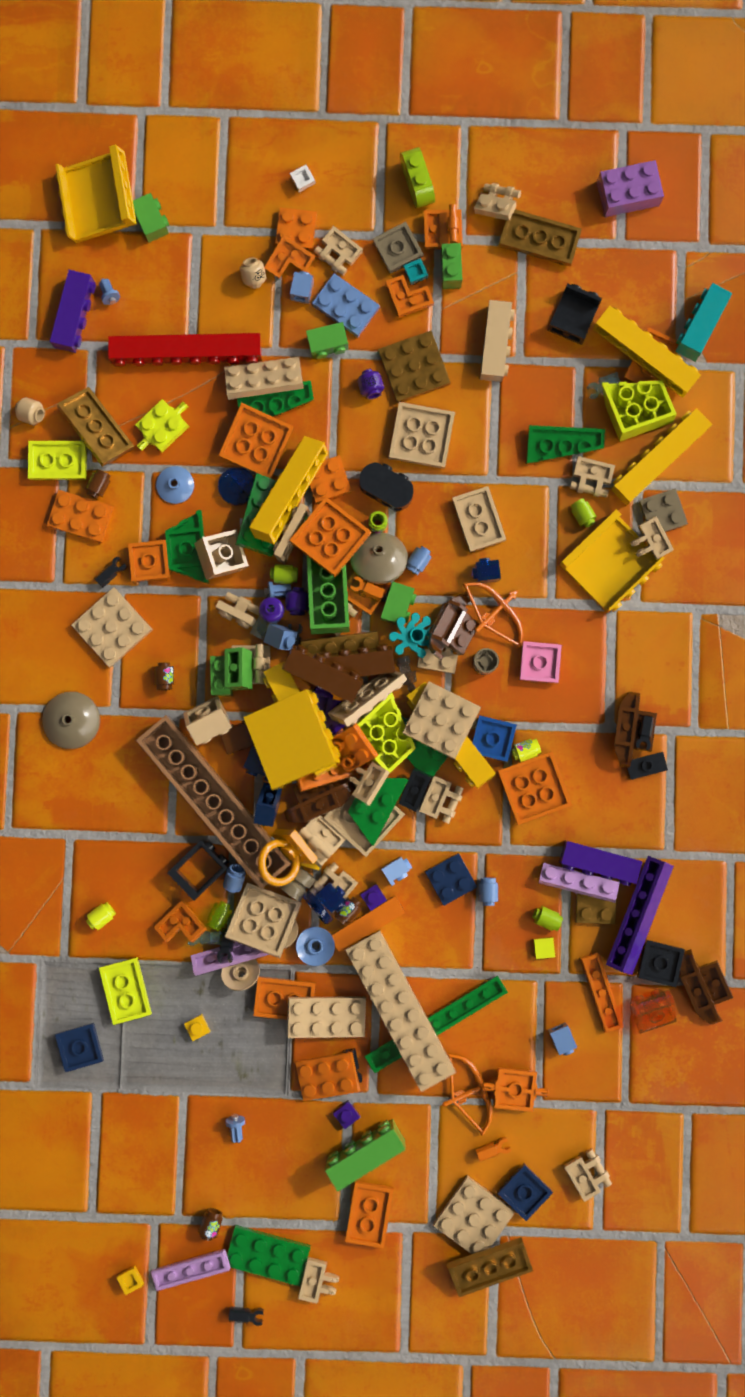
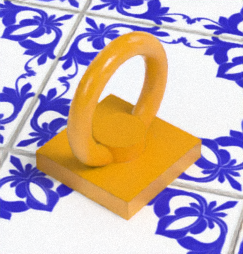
[258,829,318,886]

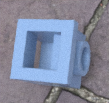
[381,856,412,886]

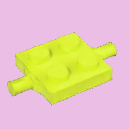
[135,399,189,452]

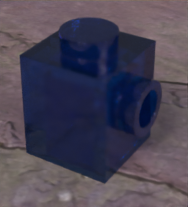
[472,558,501,583]
[315,882,346,914]

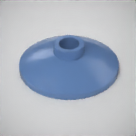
[156,466,194,504]
[296,927,335,966]

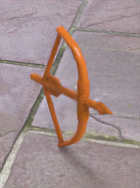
[462,582,523,648]
[443,1054,496,1136]

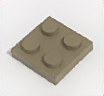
[373,222,423,274]
[638,488,688,532]

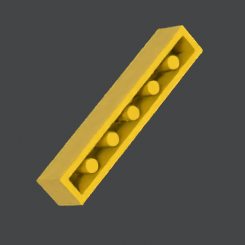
[593,306,701,398]
[611,408,713,506]
[249,436,328,544]
[262,662,337,777]
[406,682,496,789]

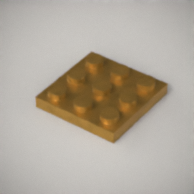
[378,331,451,404]

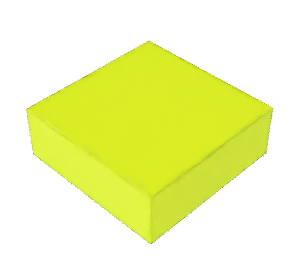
[533,937,555,959]

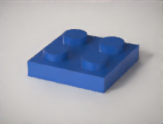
[473,715,517,762]

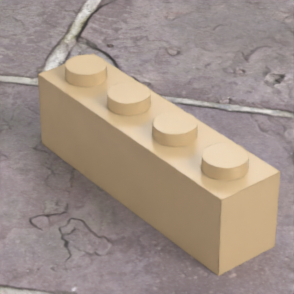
[480,300,515,382]

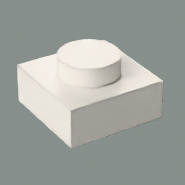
[290,165,316,192]

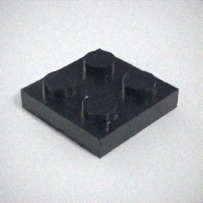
[637,939,685,987]

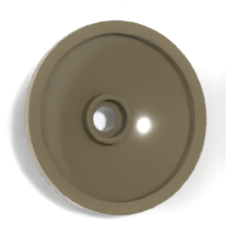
[350,532,408,584]
[42,692,100,749]

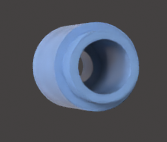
[406,546,432,575]
[223,863,246,893]
[479,877,498,906]

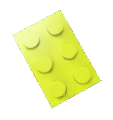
[28,441,87,480]
[99,957,152,1025]

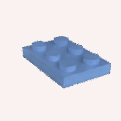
[312,273,380,337]

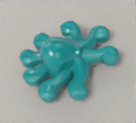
[389,613,431,658]

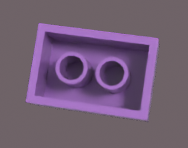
[597,160,664,217]

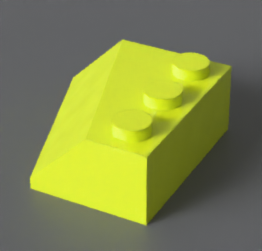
[601,380,676,441]
[356,692,416,774]

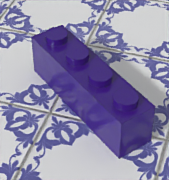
[50,270,96,353]
[559,840,643,886]

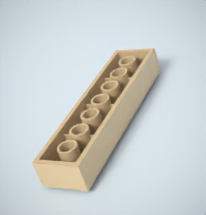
[346,931,456,1092]

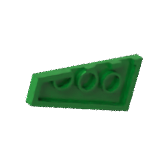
[237,380,314,417]
[526,425,605,464]
[401,716,448,779]

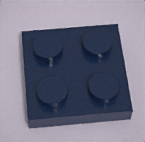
[425,853,477,906]
[55,1022,104,1072]
[497,1163,553,1221]

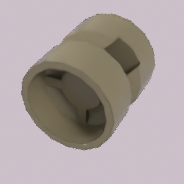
[472,648,499,675]
[280,867,316,902]

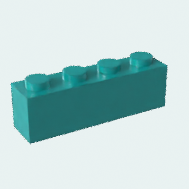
[675,283,733,362]

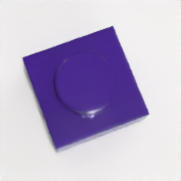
[360,884,387,911]
[333,1100,360,1129]

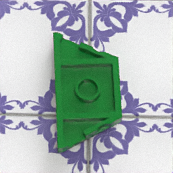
[165,510,209,584]
[348,778,408,846]

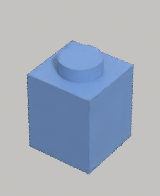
[290,271,314,304]
[264,624,298,650]
[548,1022,578,1056]

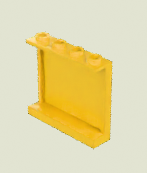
[55,144,137,243]
[559,509,665,613]
[244,689,341,790]

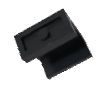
[547,283,602,345]

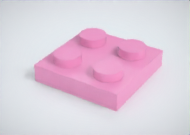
[520,641,562,683]

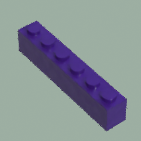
[606,856,674,975]

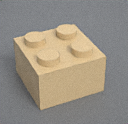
[194,529,249,580]
[183,696,232,745]

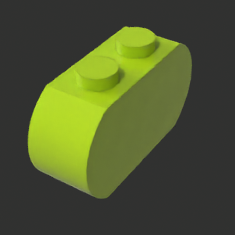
[400,147,435,208]

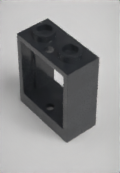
[167,840,229,901]

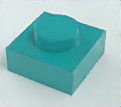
[403,258,428,285]

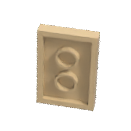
[452,486,506,552]
[273,503,311,564]

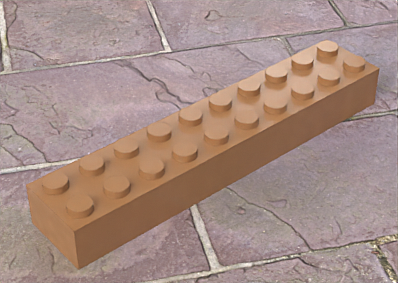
[136,715,292,889]

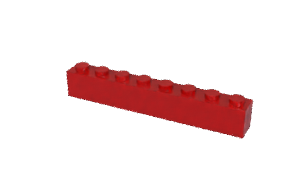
[108,333,262,367]

